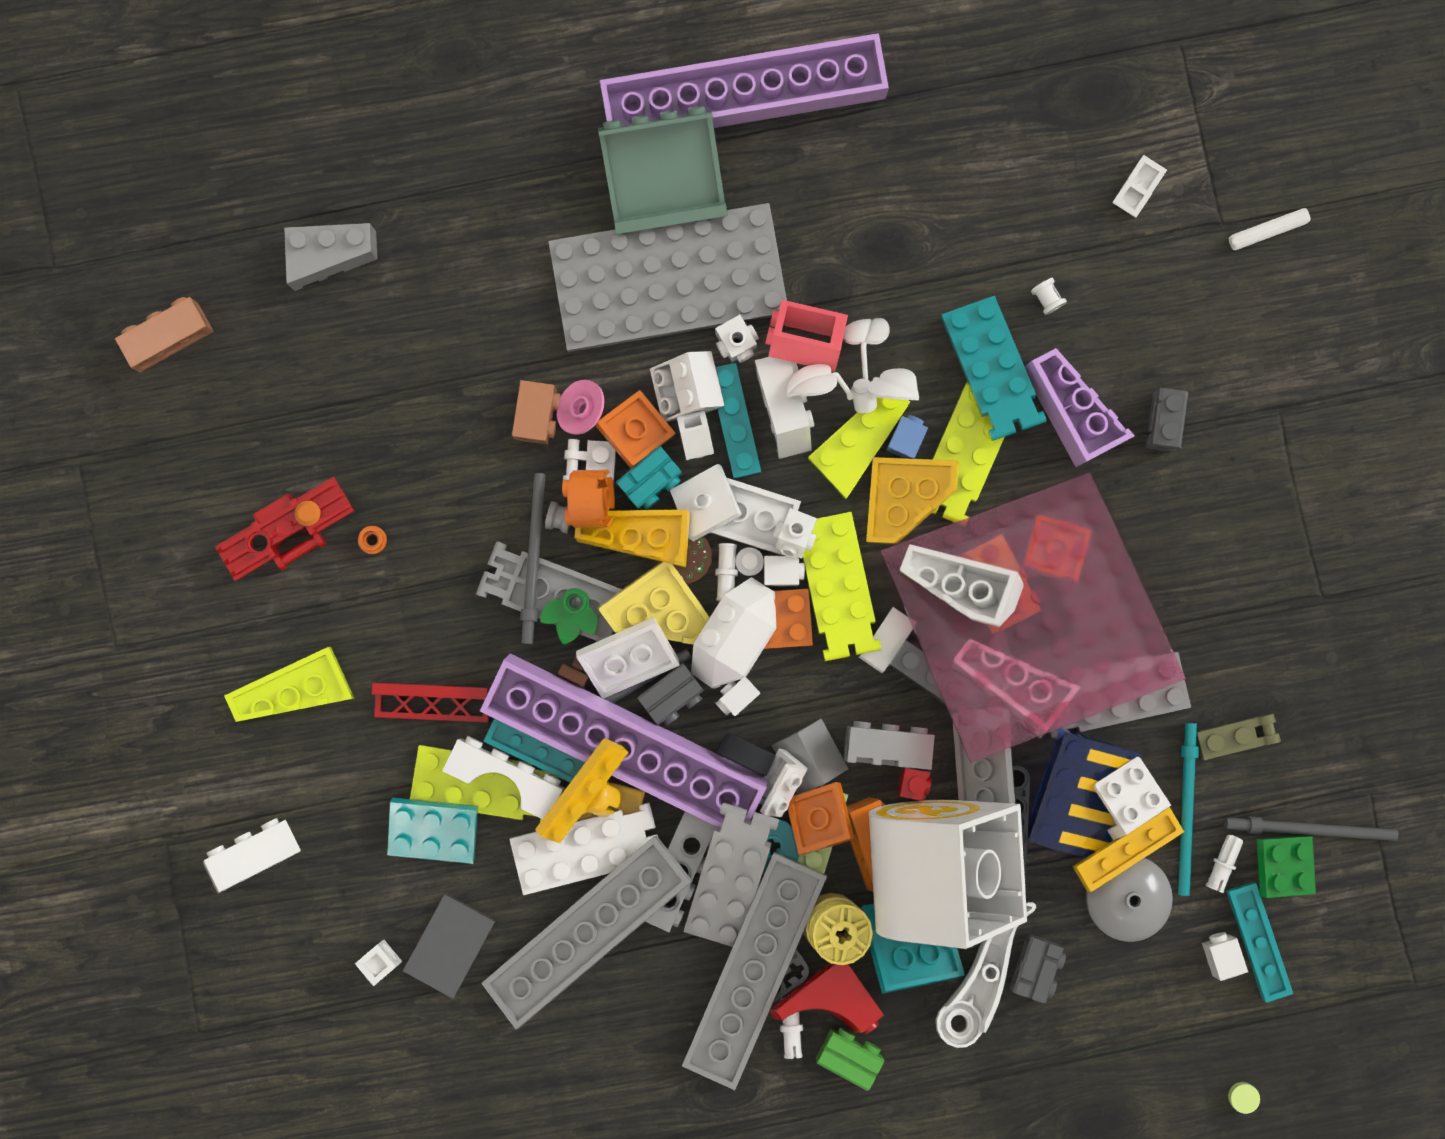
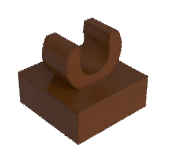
[557,657,589,689]

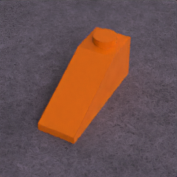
[847,797,885,892]

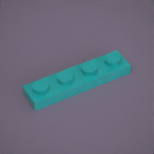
[715,363,761,479]
[483,718,585,782]
[1226,882,1293,1003]

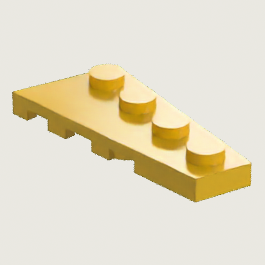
[575,510,690,567]

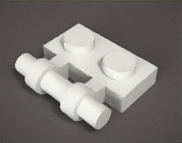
[563,439,616,484]

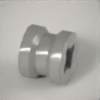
[545,501,571,534]

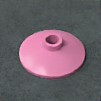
[557,380,604,435]

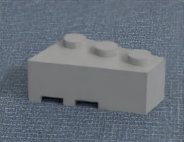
[284,223,377,291]
[843,721,935,770]

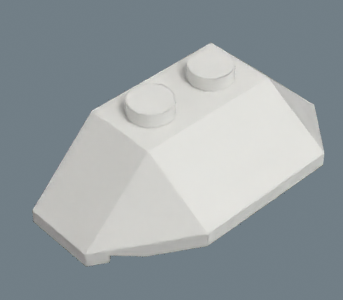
[691,577,777,689]

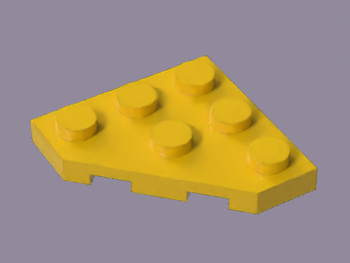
[866,457,959,544]

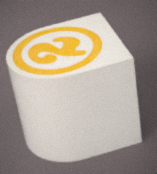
[869,800,1027,949]

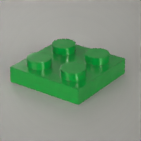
[1257,835,1316,898]

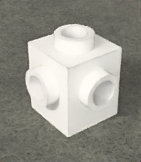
[715,315,759,363]
[773,508,817,559]

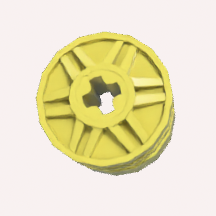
[803,893,873,965]

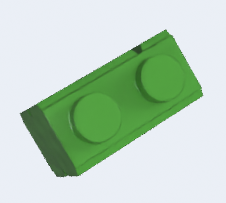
[815,1027,884,1091]

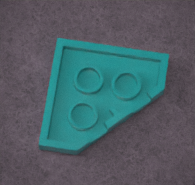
[860,904,965,994]

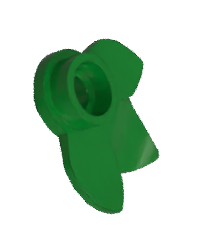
[540,588,598,644]

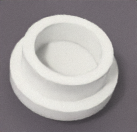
[735,547,764,576]

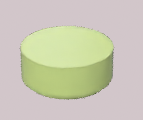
[1228,1082,1260,1114]

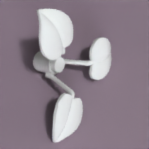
[787,318,919,414]

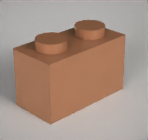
[512,380,561,445]

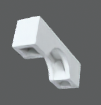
[443,736,565,819]

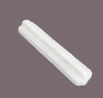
[1228,208,1311,250]

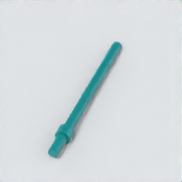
[1178,723,1199,896]

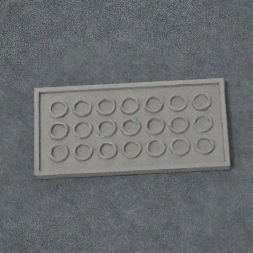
[548,203,787,352]

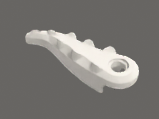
[936,902,1036,1048]

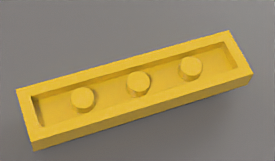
[1073,807,1184,892]

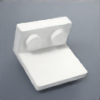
[1093,757,1171,840]

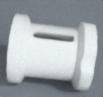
[1031,278,1067,315]

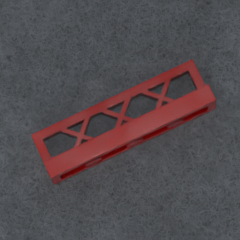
[372,683,490,722]

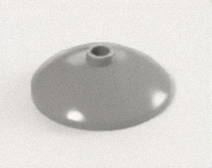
[1086,858,1173,942]

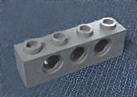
[645,811,715,932]

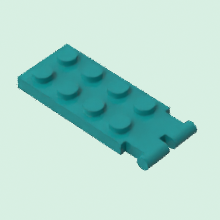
[941,296,1046,441]

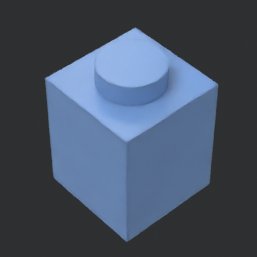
[886,415,928,459]

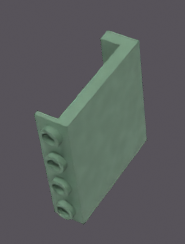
[598,106,728,234]

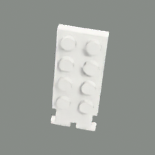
[510,803,658,895]

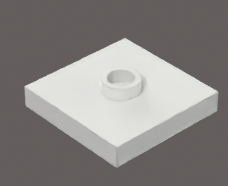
[670,464,741,541]

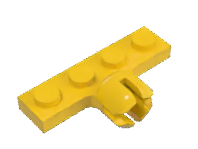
[535,738,629,843]

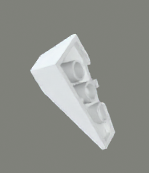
[900,544,1024,627]

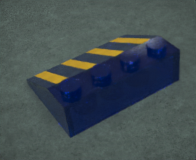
[1027,727,1143,857]

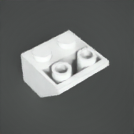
[650,351,724,422]

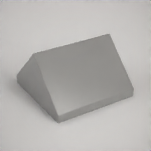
[771,719,848,794]

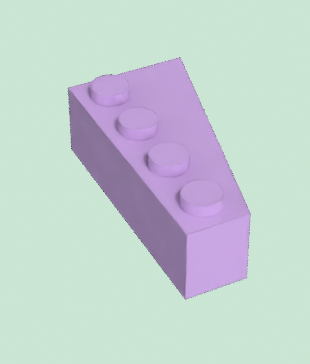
[1025,348,1135,467]

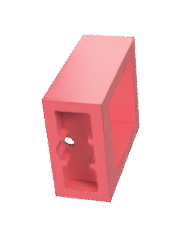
[765,300,848,372]

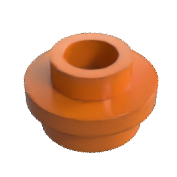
[358,526,387,554]

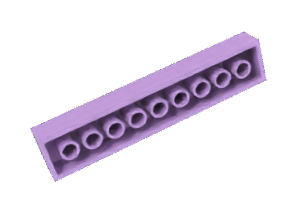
[600,33,889,128]
[480,653,768,828]

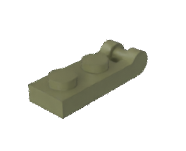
[1196,713,1281,760]

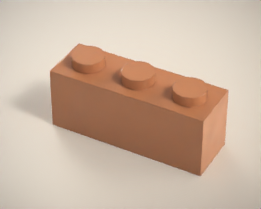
[115,297,214,373]

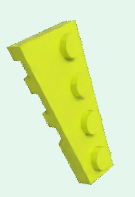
[808,397,910,499]
[225,647,355,722]

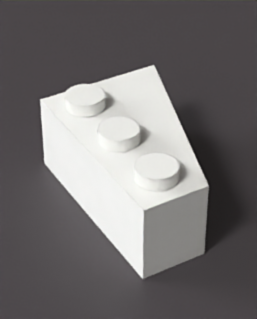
[203,818,301,894]

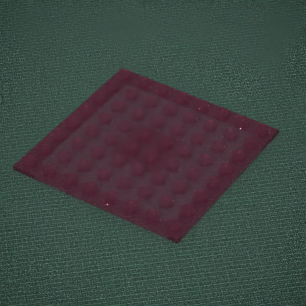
[881,473,1186,763]

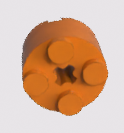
[562,469,615,528]

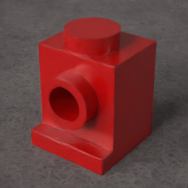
[896,767,931,801]

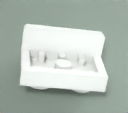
[759,749,808,817]

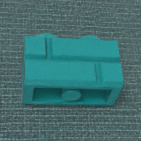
[616,446,682,510]

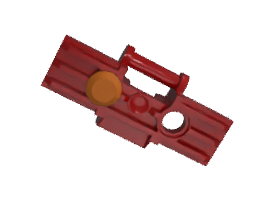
[215,477,354,581]

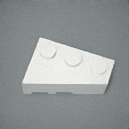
[755,357,814,459]

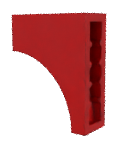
[769,962,884,1034]

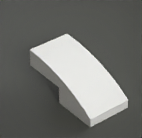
[1112,155,1167,218]
[859,607,916,673]

